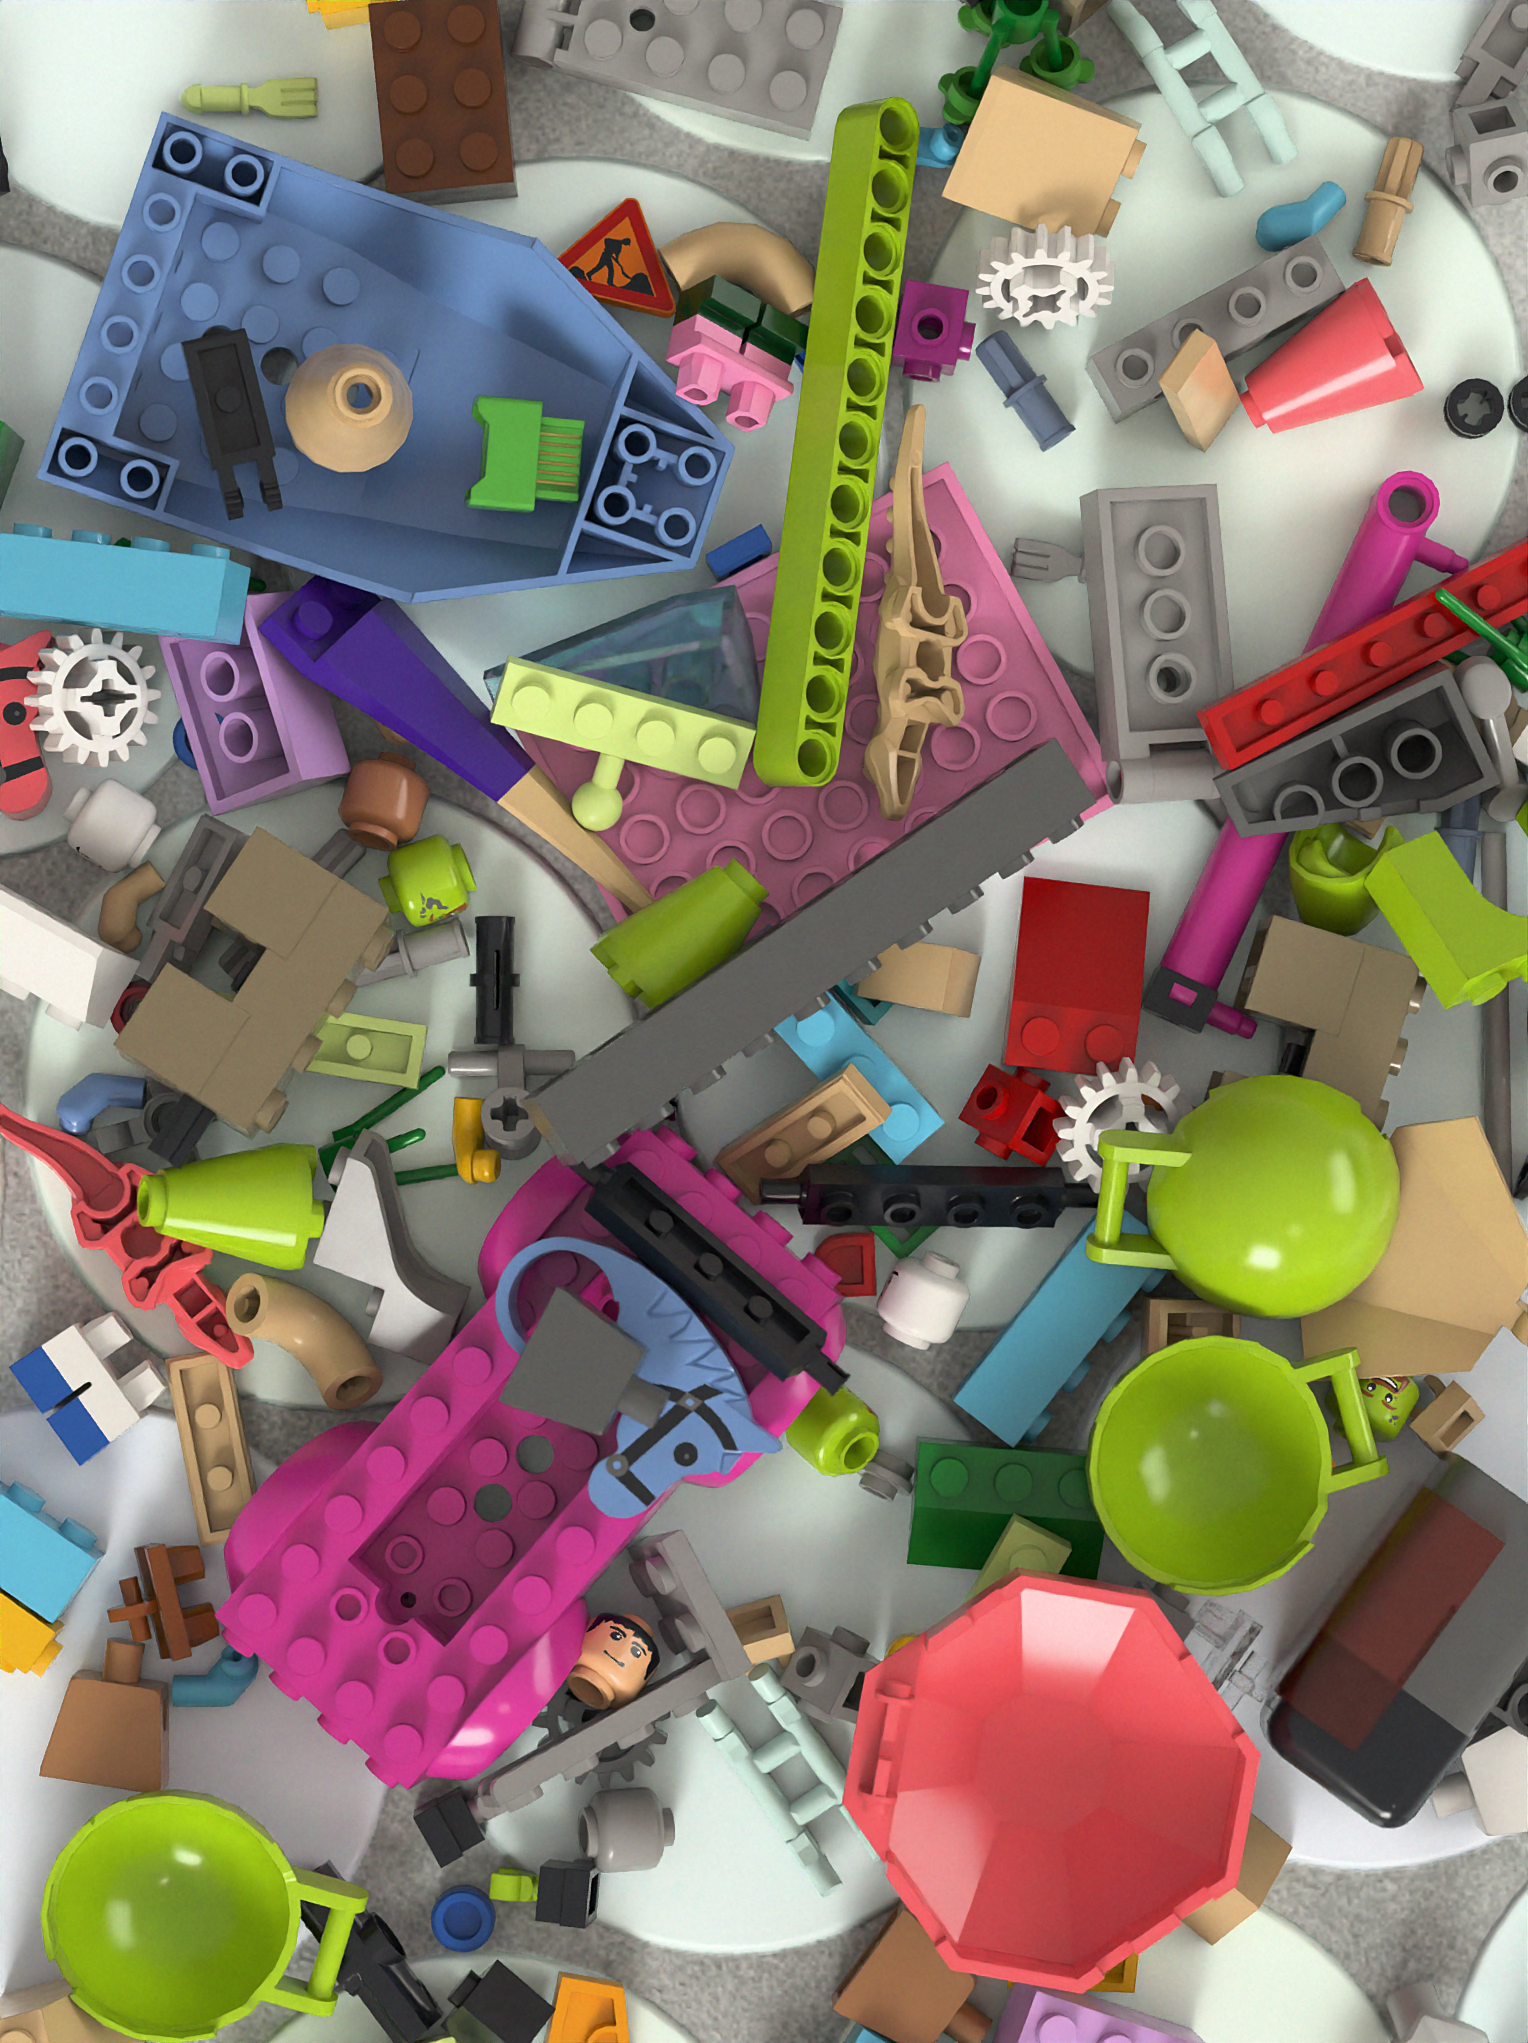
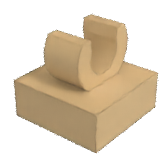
[1408,1374,1486,1459]
[725,1594,796,1677]

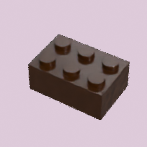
[368,0,518,206]

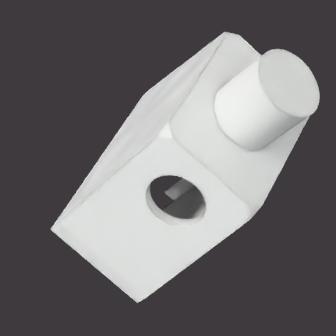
[1429,1701,1528,1836]

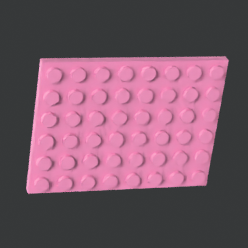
[514,461,1114,947]

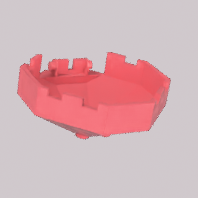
[842,1567,1261,1994]

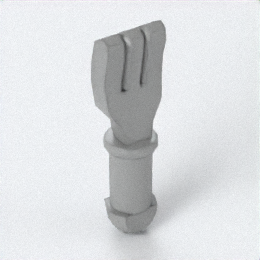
[1010,538,1086,584]

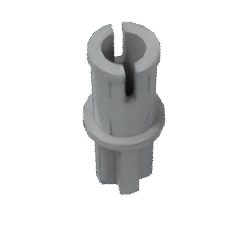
[355,917,470,987]

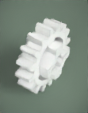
[975,224,1115,329]
[24,628,161,767]
[1053,1057,1193,1197]

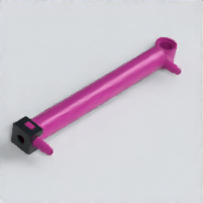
[1141,470,1469,1040]

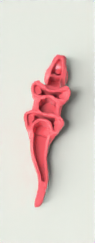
[0,1102,254,1369]

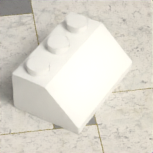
[0,883,141,1031]

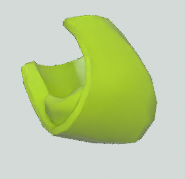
[1288,823,1406,937]

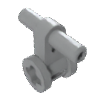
[448,1044,576,1160]

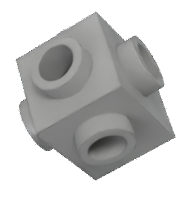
[1445,96,1528,208]
[779,1626,881,1724]

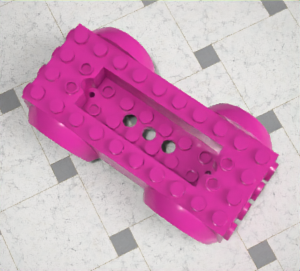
[214,1124,847,1790]

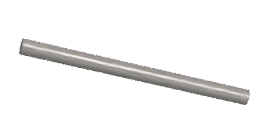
[1481,833,1513,1198]

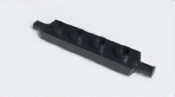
[568,1161,851,1397]
[759,1164,1099,1229]

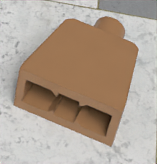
[39,1638,169,1792]
[831,1899,993,2043]

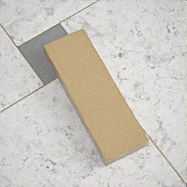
[1158,328,1241,453]
[714,1062,893,1206]
[165,1351,257,1547]

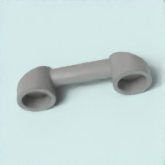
[1453,656,1528,822]

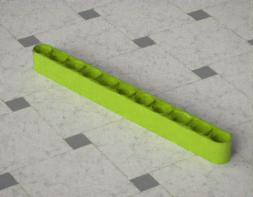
[753,97,920,787]

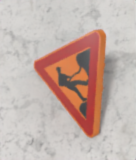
[557,198,676,318]

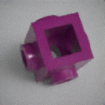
[891,279,976,383]

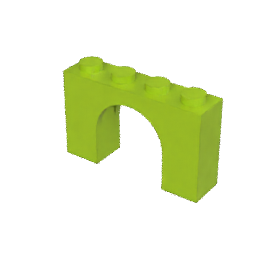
[1364,800,1528,1010]

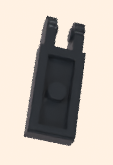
[180,328,283,520]

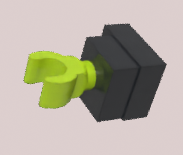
[489,1858,601,1929]

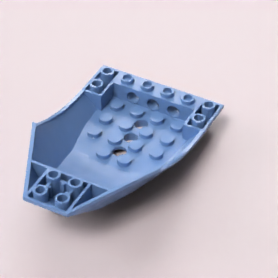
[36,111,736,604]

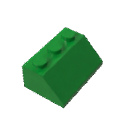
[906,1436,1105,1580]

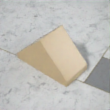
[852,942,981,1019]
[1140,1295,1241,1359]
[1181,1812,1293,1946]

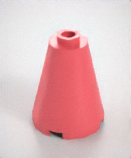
[1239,277,1425,434]

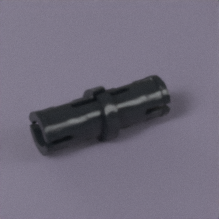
[469,916,520,1044]

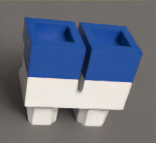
[9,1311,169,1466]

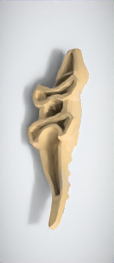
[861,404,968,822]

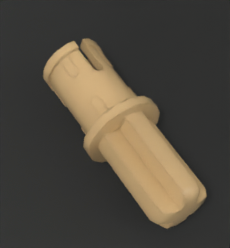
[1352,137,1424,267]

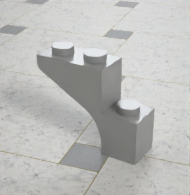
[313,1128,471,1366]

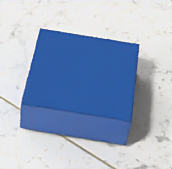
[705,524,772,582]

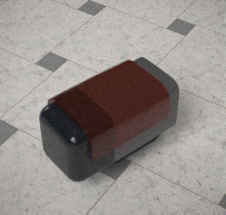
[1260,1451,1528,1829]

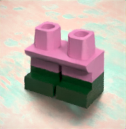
[665,275,809,432]

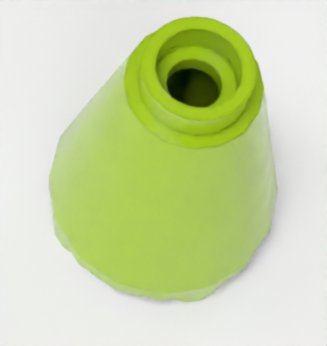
[589,857,770,1010]
[137,1142,324,1270]

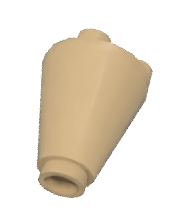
[285,344,413,473]

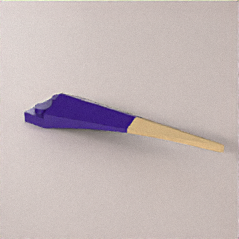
[257,575,655,913]

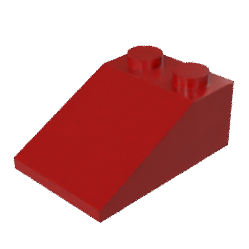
[1000,876,1150,1077]

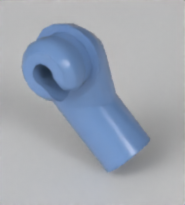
[56,1073,148,1136]

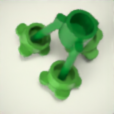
[938,0,1095,126]

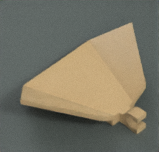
[1300,1115,1528,1383]

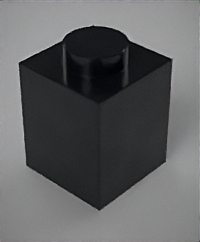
[440,1959,556,2043]

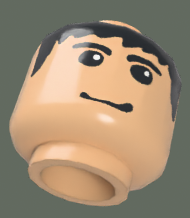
[566,1612,660,1710]

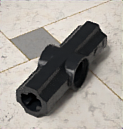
[300,1860,444,2043]

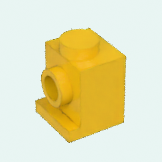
[0,1588,65,1678]

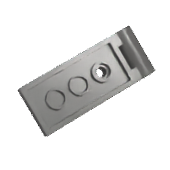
[510,0,843,141]
[1079,483,1235,805]

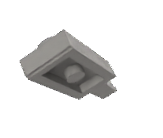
[1449,0,1528,114]
[135,813,250,984]

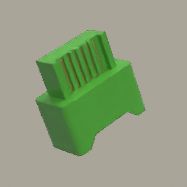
[464,395,585,514]

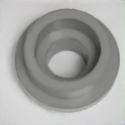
[857,1449,915,1502]

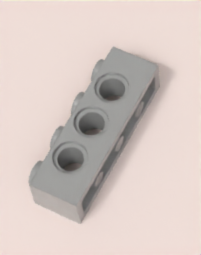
[1085,234,1346,424]

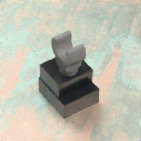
[413,1786,508,1868]

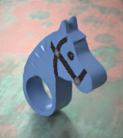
[495,1237,783,1518]

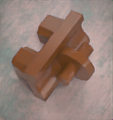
[107,1543,220,1661]

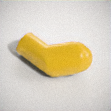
[452,1097,501,1185]

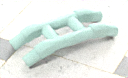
[1107,0,1299,198]
[695,1662,881,1898]

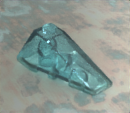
[483,584,761,729]

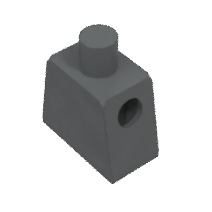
[498,1286,671,1435]

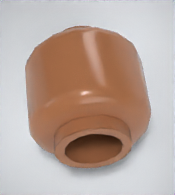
[338,752,430,851]

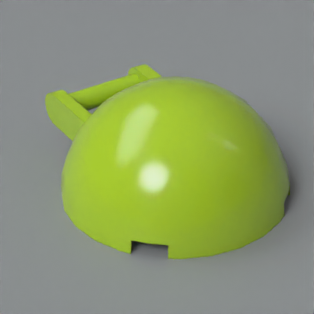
[1085,1075,1400,1320]
[1085,1335,1390,1597]
[40,1789,369,2043]

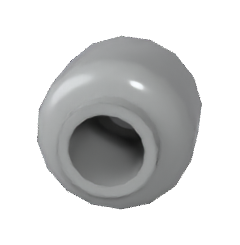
[577,1787,675,1873]

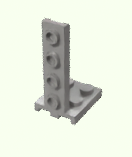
[478,1529,754,1813]

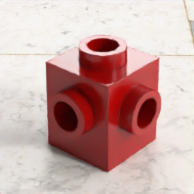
[958,1063,1068,1167]

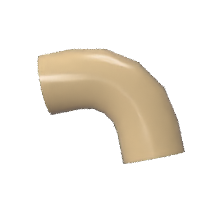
[657,222,816,320]
[225,1272,383,1410]

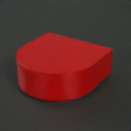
[813,1232,877,1297]

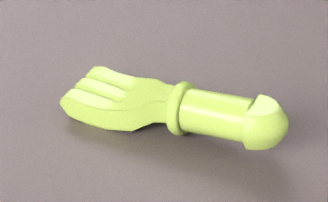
[181,77,318,119]

